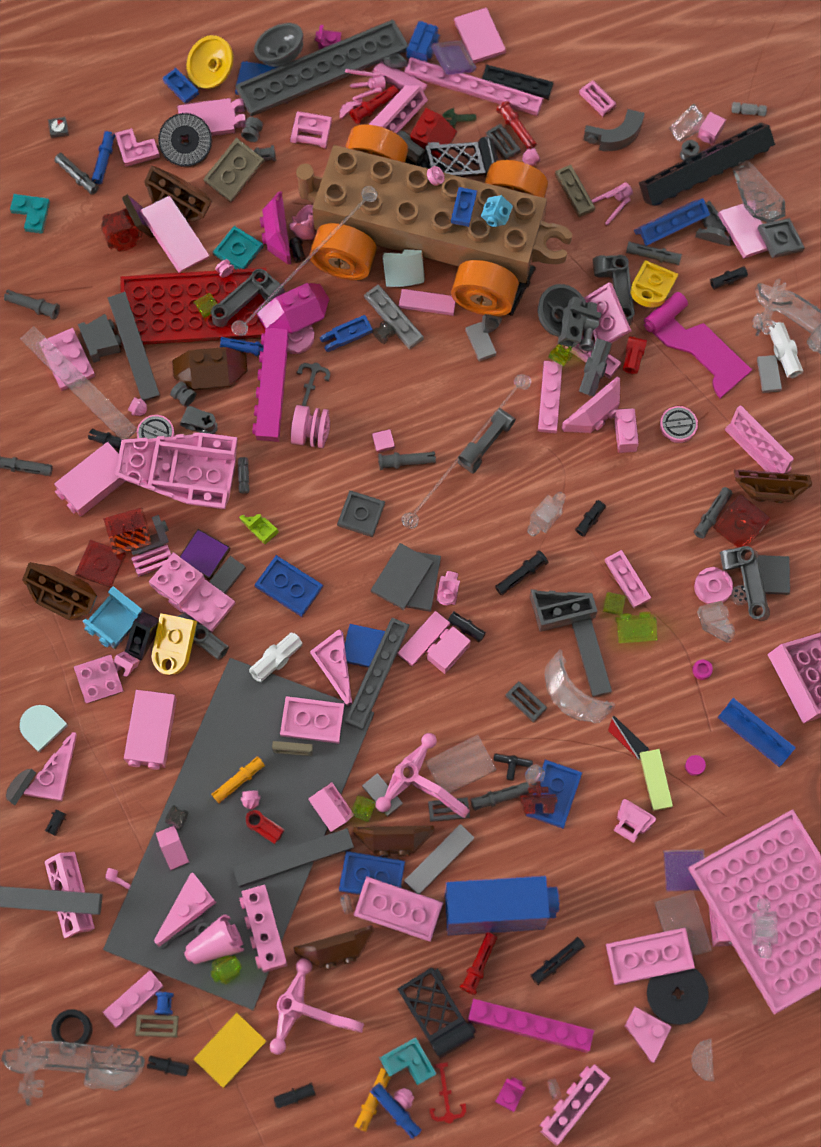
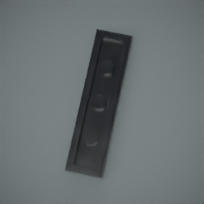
[482,64,554,100]

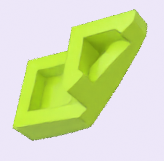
[239,514,279,544]

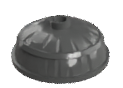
[254,23,304,67]
[538,284,586,337]

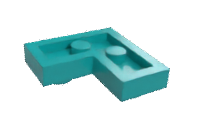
[10,194,50,234]
[379,1037,436,1085]

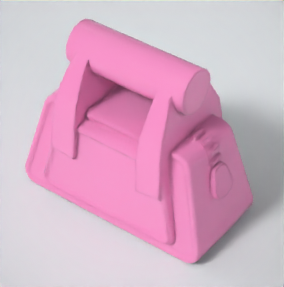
[613,799,656,843]

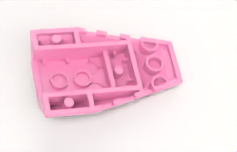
[115,432,237,509]

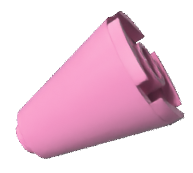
[184,914,244,964]

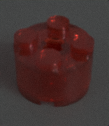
[101,208,143,252]

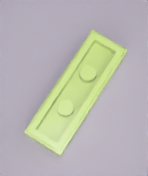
[639,749,673,811]

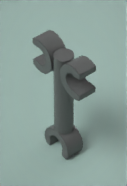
[155,914,209,949]

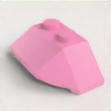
[562,376,620,433]

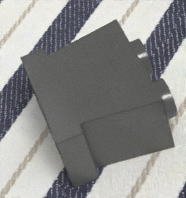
[78,314,122,363]

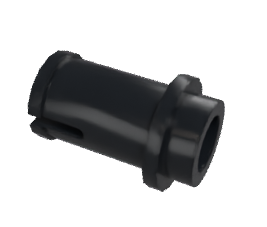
[289,237,306,262]
[44,809,66,836]

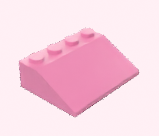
[768,633,821,724]

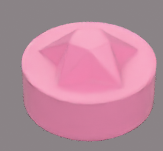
[427,166,445,186]

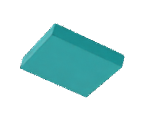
[213,226,264,269]

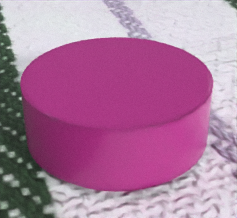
[692,659,713,680]
[685,755,706,776]

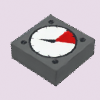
[48,117,69,138]

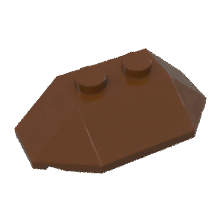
[144,166,212,223]
[172,347,248,390]
[734,469,812,503]
[22,562,97,620]
[353,825,434,857]
[294,925,374,970]

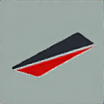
[608,716,649,760]

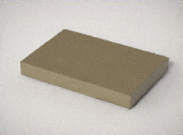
[203,138,265,203]

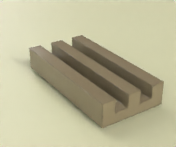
[272,741,313,756]
[135,1015,179,1038]

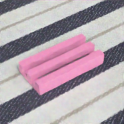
[579,80,616,117]
[131,545,171,577]

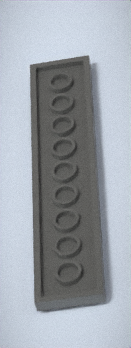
[235,20,408,117]

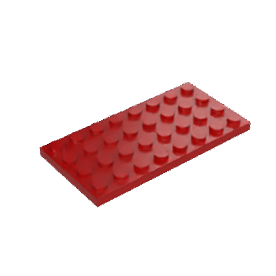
[120,268,268,345]

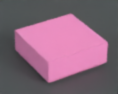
[372,429,395,453]

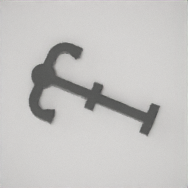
[297,363,330,406]

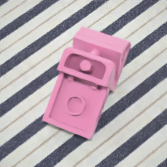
[149,552,236,633]

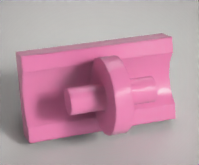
[437,571,460,605]

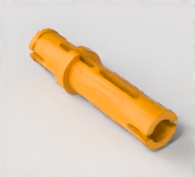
[211,756,265,804]
[354,1068,391,1132]

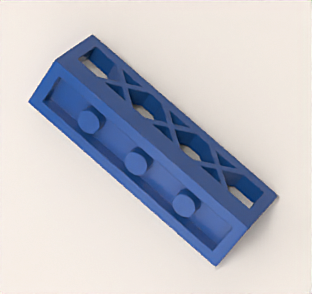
[634,198,710,245]
[718,698,796,767]

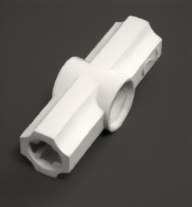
[768,322,803,378]
[249,632,303,682]

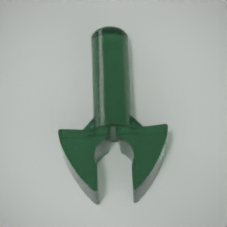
[443,108,476,129]

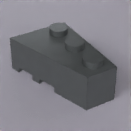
[530,589,598,632]

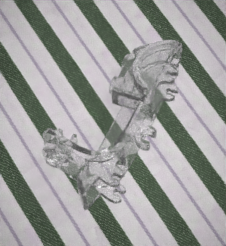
[752,279,821,354]
[1,1036,145,1106]

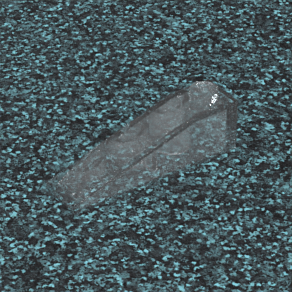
[732,160,785,223]

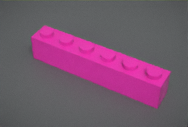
[252,328,289,442]
[468,999,594,1053]

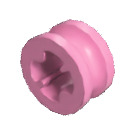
[216,259,234,278]

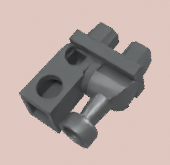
[557,297,601,351]

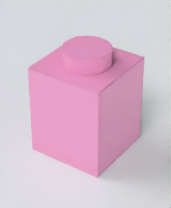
[697,112,725,145]

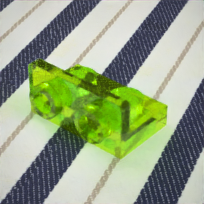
[615,612,657,643]

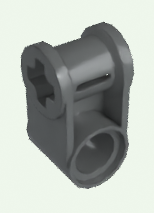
[180,406,218,434]

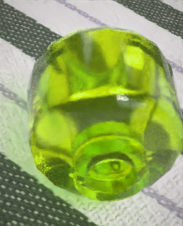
[210,955,242,985]

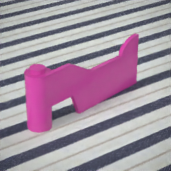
[644,292,752,399]

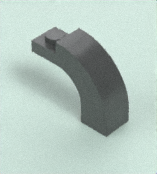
[583,109,645,151]

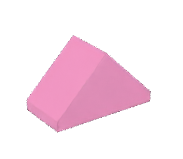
[156,825,189,870]

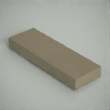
[555,165,595,217]

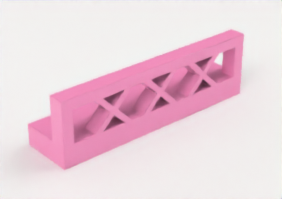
[45,852,95,938]

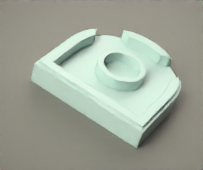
[20,705,68,752]

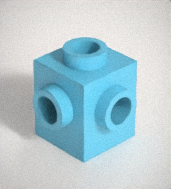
[481,195,513,227]

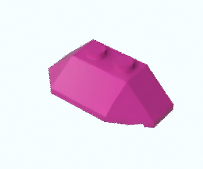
[260,191,291,264]
[257,283,329,334]

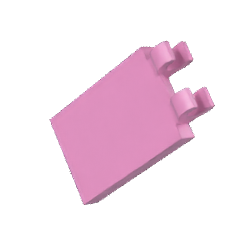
[178,98,246,140]

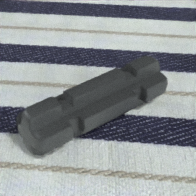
[238,457,249,494]

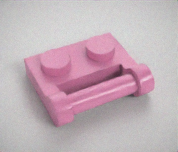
[291,111,332,148]

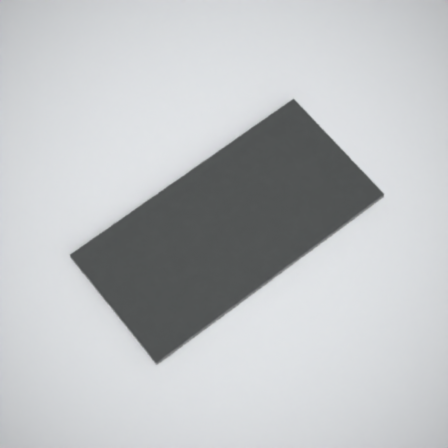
[103,658,374,1011]

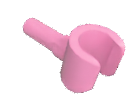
[106,868,131,889]

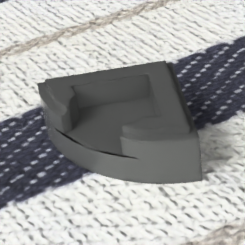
[383,53,407,68]
[482,314,502,333]

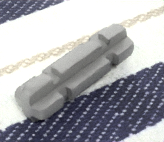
[731,102,767,116]

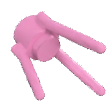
[345,69,385,101]
[591,183,633,225]

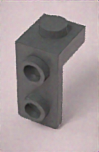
[131,515,169,555]

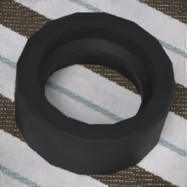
[51,1009,92,1050]

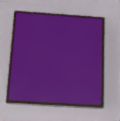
[122,194,155,238]
[179,529,231,580]

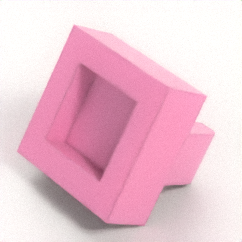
[113,651,140,676]

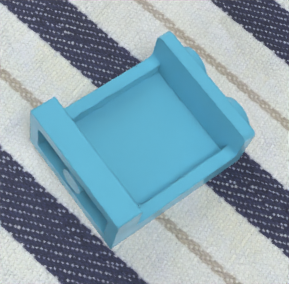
[83,586,143,649]

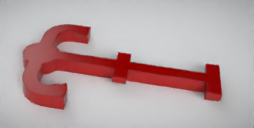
[429,1062,466,1123]

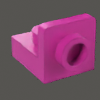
[315,25,341,49]
[495,1077,526,1112]

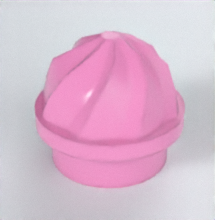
[523,148,541,166]
[128,397,147,416]
[241,790,261,809]
[394,1088,414,1111]

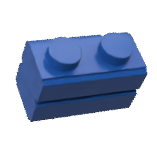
[407,21,440,62]

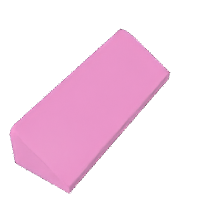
[373,62,427,92]

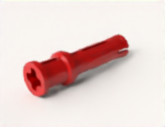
[349,85,399,124]
[496,101,537,150]
[459,932,498,995]

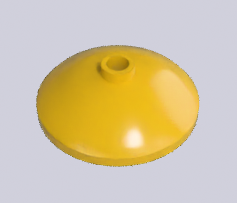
[187,35,233,89]

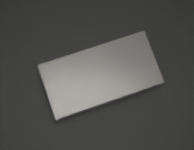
[465,322,496,361]
[757,355,782,393]
[362,773,403,817]

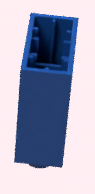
[445,876,559,936]

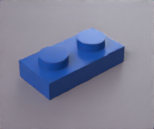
[163,68,199,104]
[451,187,477,227]

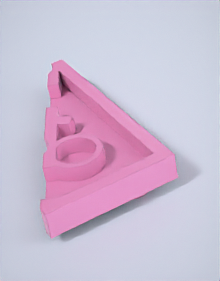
[310,629,352,706]
[24,732,77,801]
[154,872,216,947]

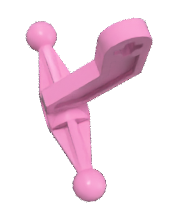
[376,733,470,818]
[270,958,364,1054]

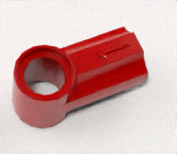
[622,336,647,375]
[246,810,285,844]

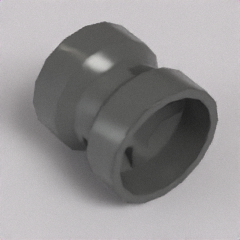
[241,117,263,142]
[170,381,197,407]

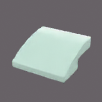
[383,249,425,287]

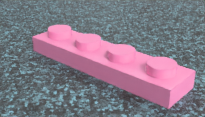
[538,361,563,433]

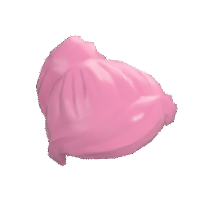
[290,205,316,240]

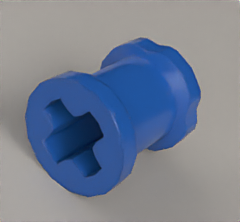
[154,992,174,1015]

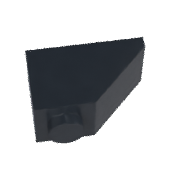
[125,611,159,660]

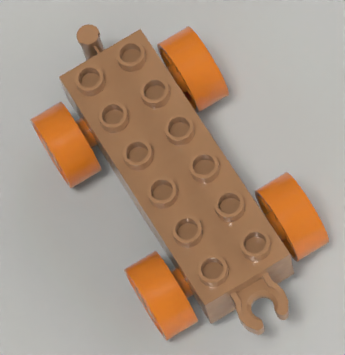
[296,124,572,316]

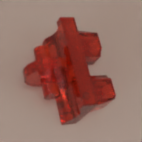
[520,781,557,814]

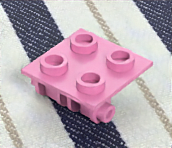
[74,655,123,703]

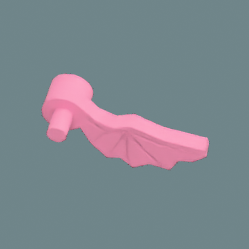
[340,99,363,120]

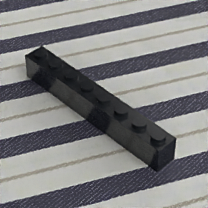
[639,123,775,206]

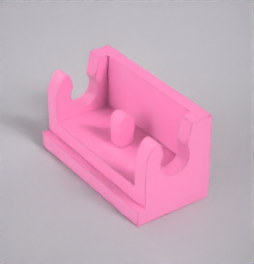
[308,782,354,832]

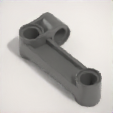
[593,255,635,326]
[211,269,285,327]
[457,408,516,474]
[720,546,770,621]

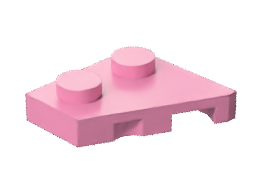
[625,1007,671,1063]

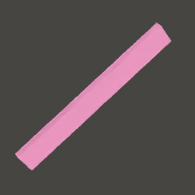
[405,57,543,116]

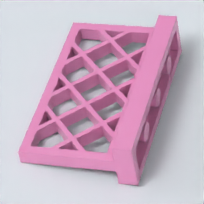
[725,405,794,473]

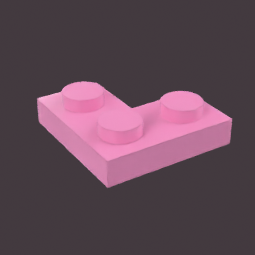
[115,129,160,167]

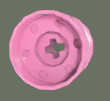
[291,405,330,448]

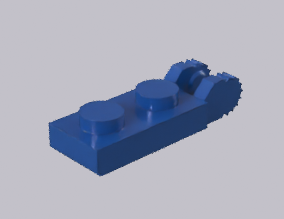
[320,315,373,352]

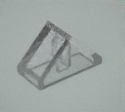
[669,104,705,142]

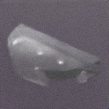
[691,1039,714,1082]

